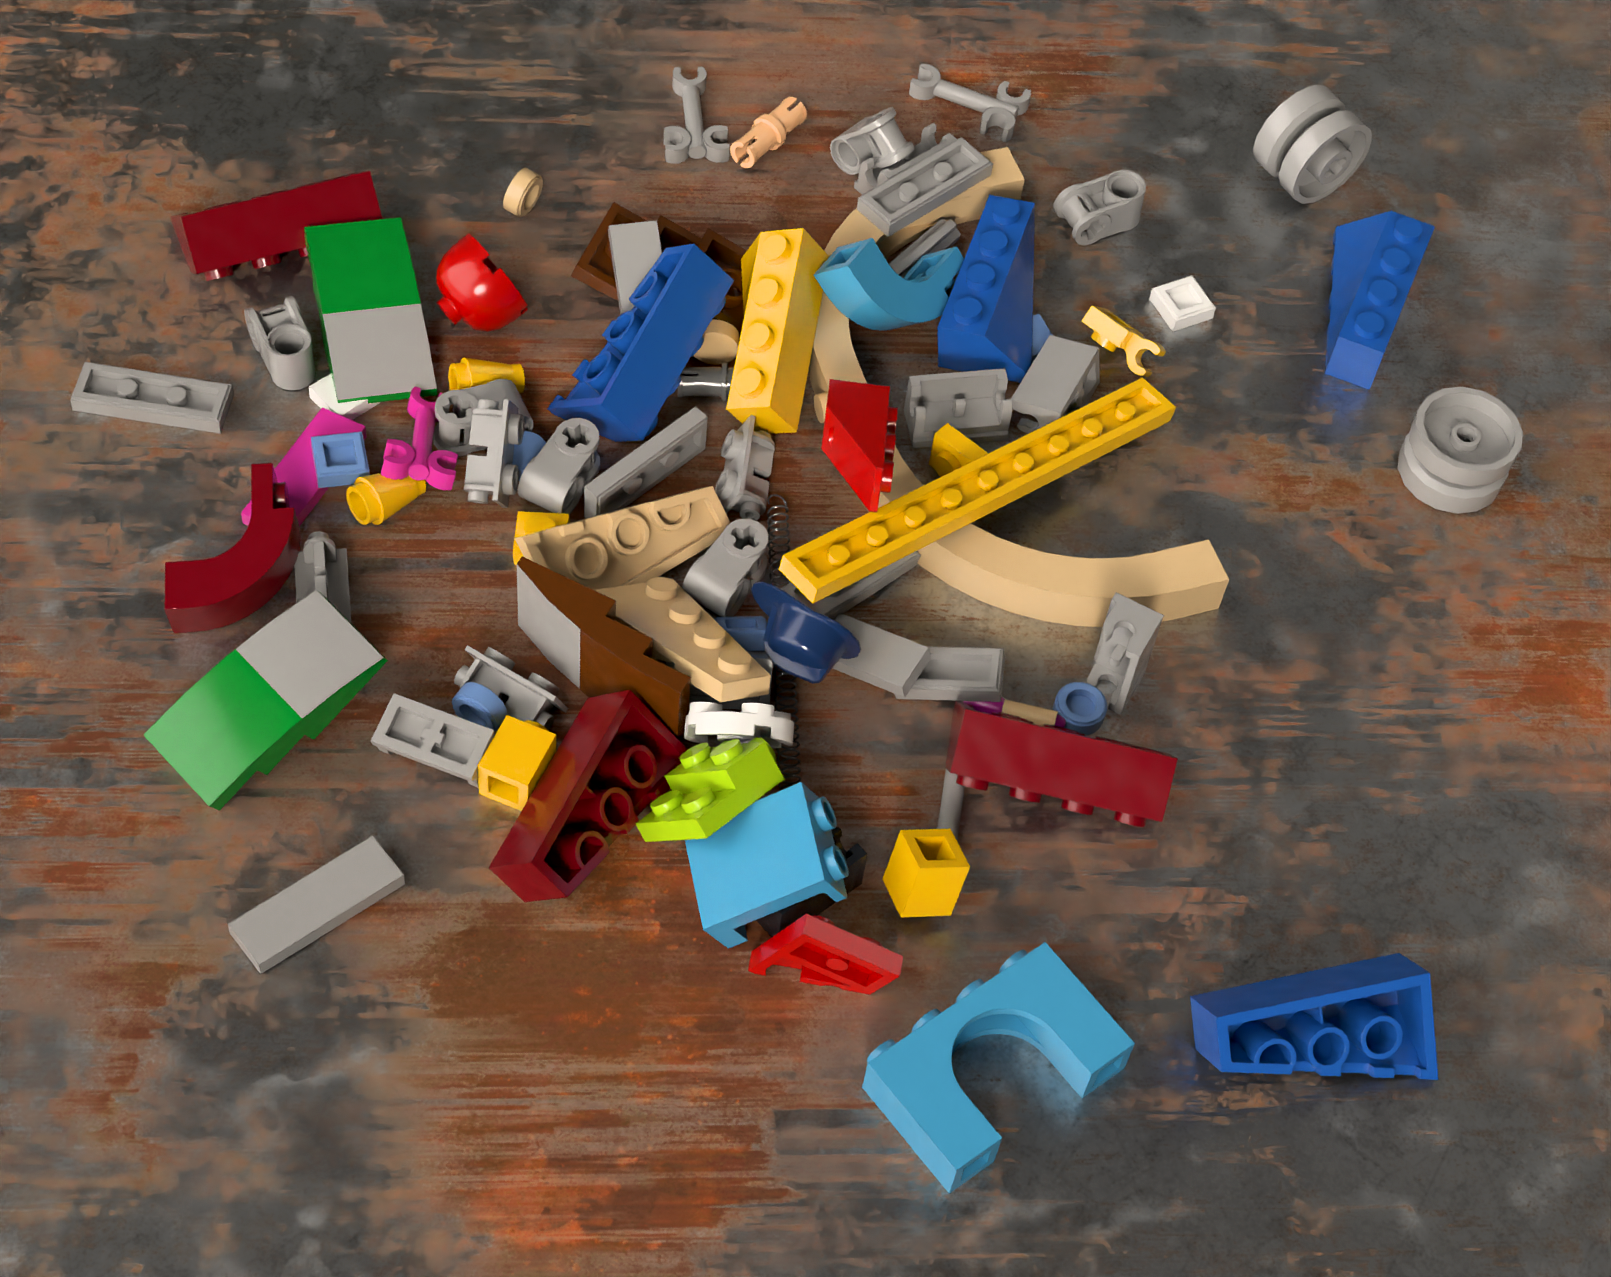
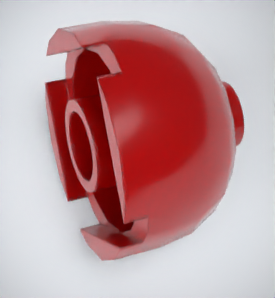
[436,233,528,332]

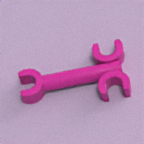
[381,387,458,490]

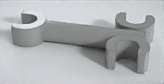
[909,64,1031,142]
[663,67,730,164]

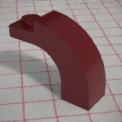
[164,463,301,633]

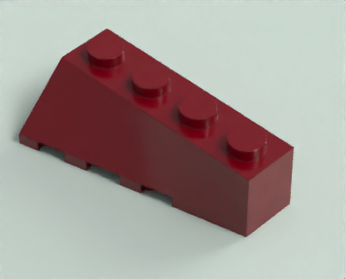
[170,171,383,281]
[489,690,688,902]
[946,701,1178,827]

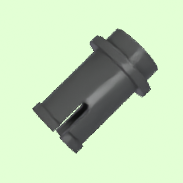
[677,363,734,401]

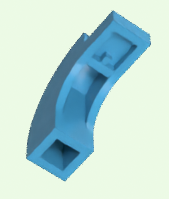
[814,238,964,331]

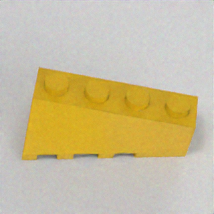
[726,228,830,434]

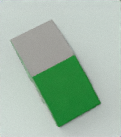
[304,217,437,403]
[143,590,388,811]

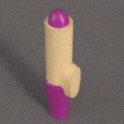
[963,697,1066,727]

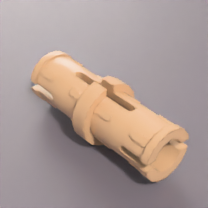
[730,97,807,168]

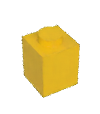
[477,715,556,811]
[882,829,970,918]

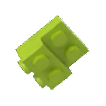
[635,737,784,842]

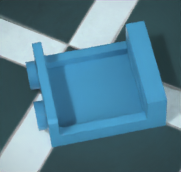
[685,782,849,949]

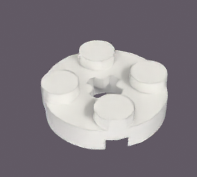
[684,702,794,749]

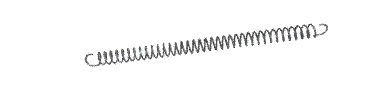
[767,494,802,791]

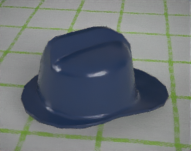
[751,581,861,683]

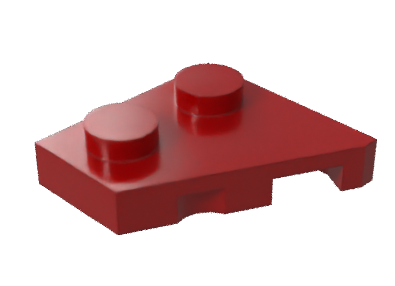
[748,914,903,995]

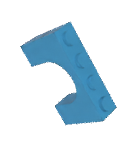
[862,942,1135,1194]

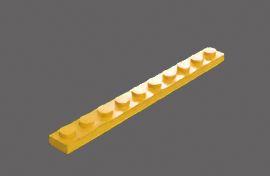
[779,377,1176,604]

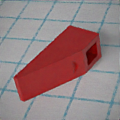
[821,379,898,512]

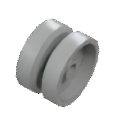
[1253,85,1372,204]
[1398,386,1523,514]

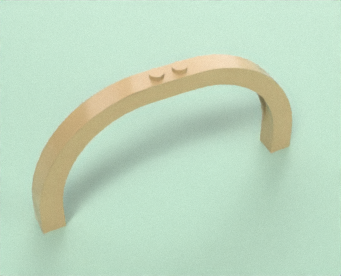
[808,147,1229,627]

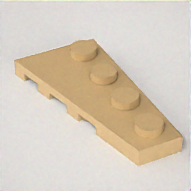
[514,486,731,590]
[595,577,771,703]

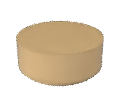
[503,168,543,217]
[693,319,739,364]

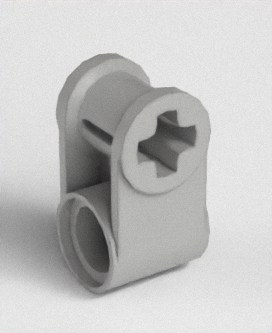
[830,107,915,175]
[1053,169,1146,246]
[244,296,316,391]
[433,379,534,456]
[518,418,600,515]
[682,519,768,617]

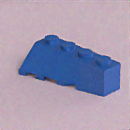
[937,195,1035,383]
[1325,211,1435,390]
[547,244,734,442]
[1190,953,1439,1080]

